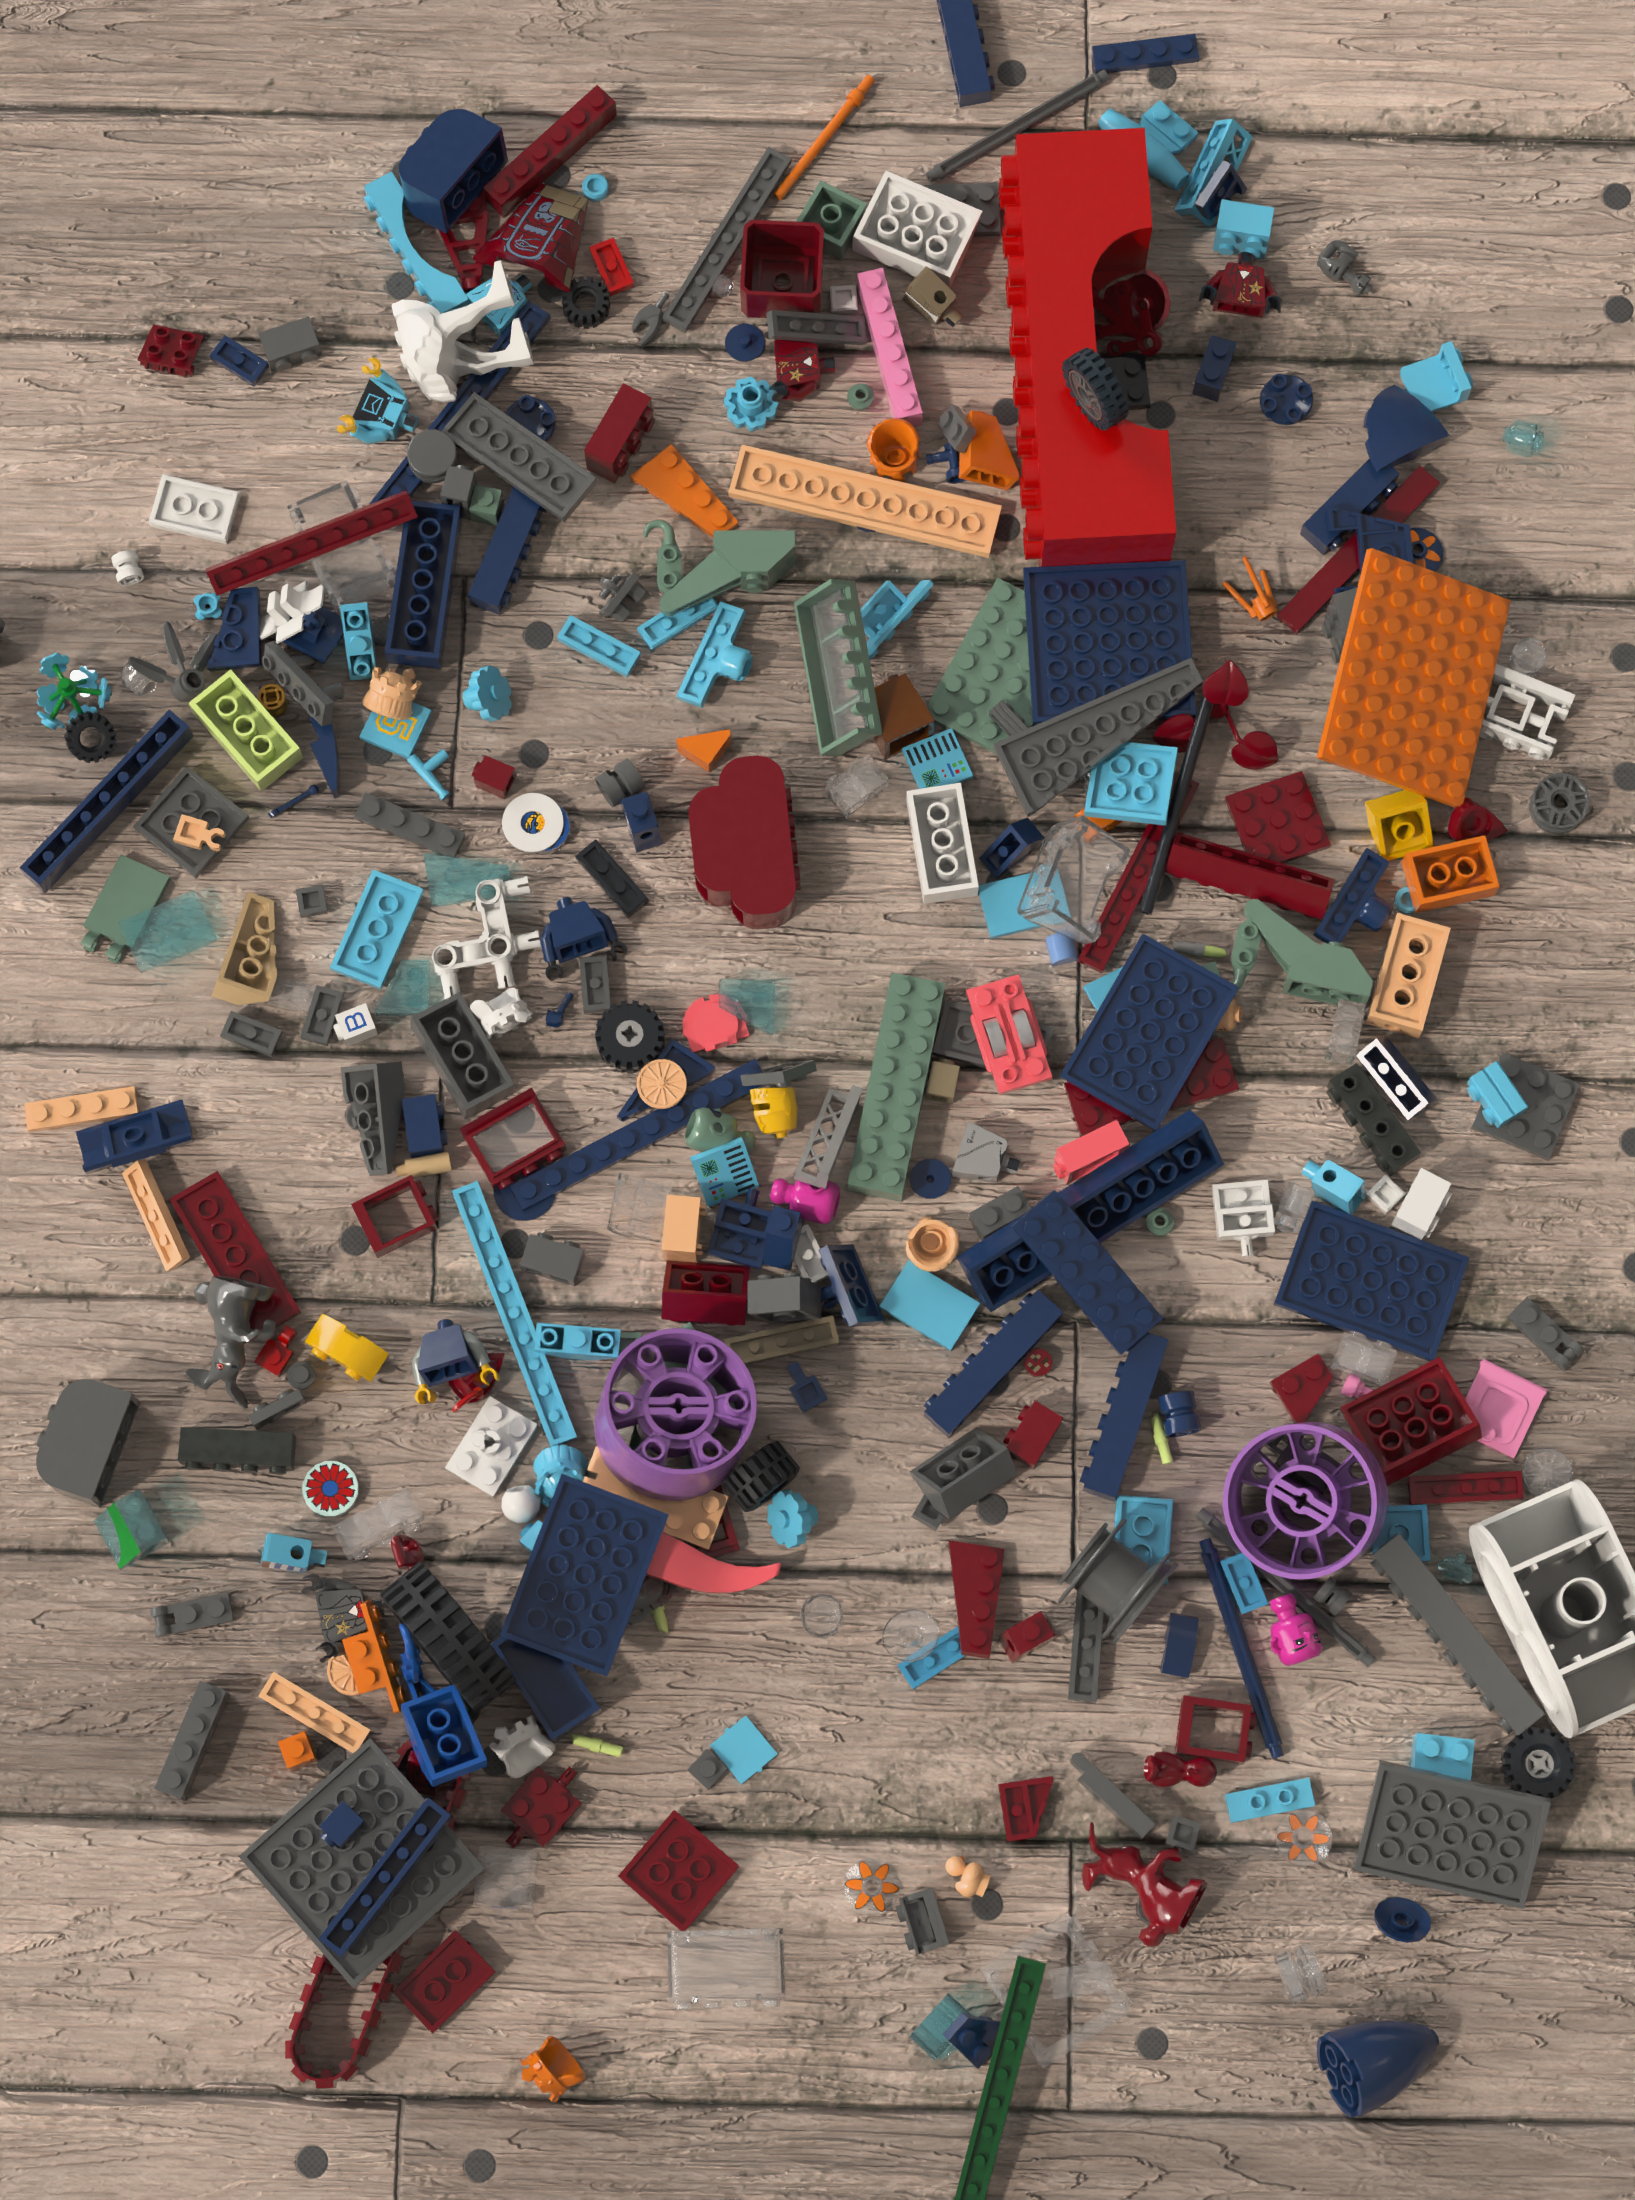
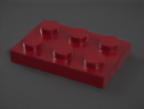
[392,1930,496,2034]

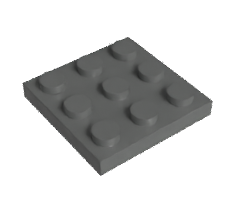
[133,766,250,879]
[1471,1052,1580,1161]

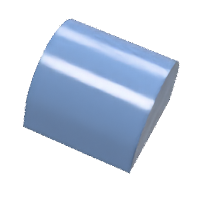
[1045,931,1078,967]

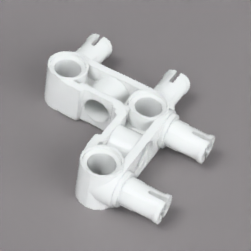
[432,876,541,1000]

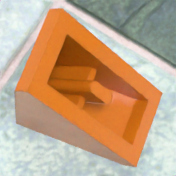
[676,729,731,773]

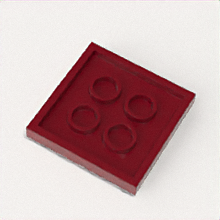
[1225,771,1331,863]
[618,1810,740,1933]

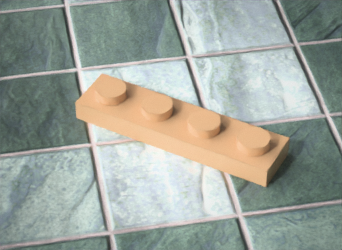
[24,1086,139,1132]
[122,1159,190,1271]
[258,1672,371,1753]

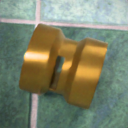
[258,684,288,718]

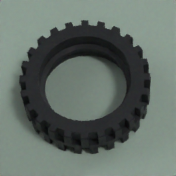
[380,1562,516,1713]

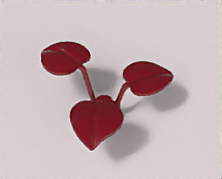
[1153,660,1278,770]

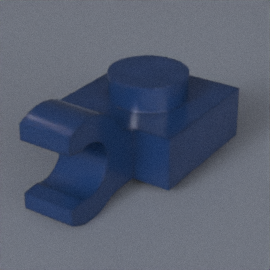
[787,1362,828,1413]

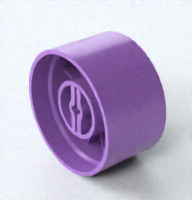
[594,1328,757,1501]
[1223,1422,1388,1580]

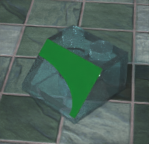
[94,1489,170,1570]

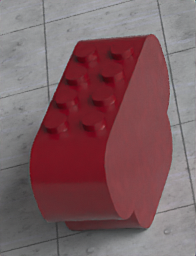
[688,755,801,929]

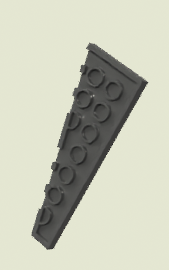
[993,658,1203,817]

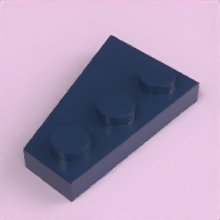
[207,587,262,672]

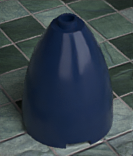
[1317,2020,1439,2118]

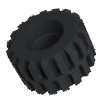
[724,1441,800,1512]

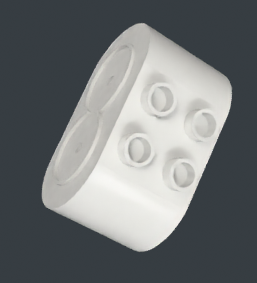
[1469,1479,1635,1738]

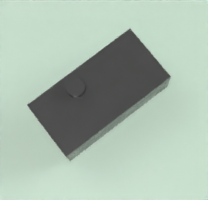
[410,992,515,1119]

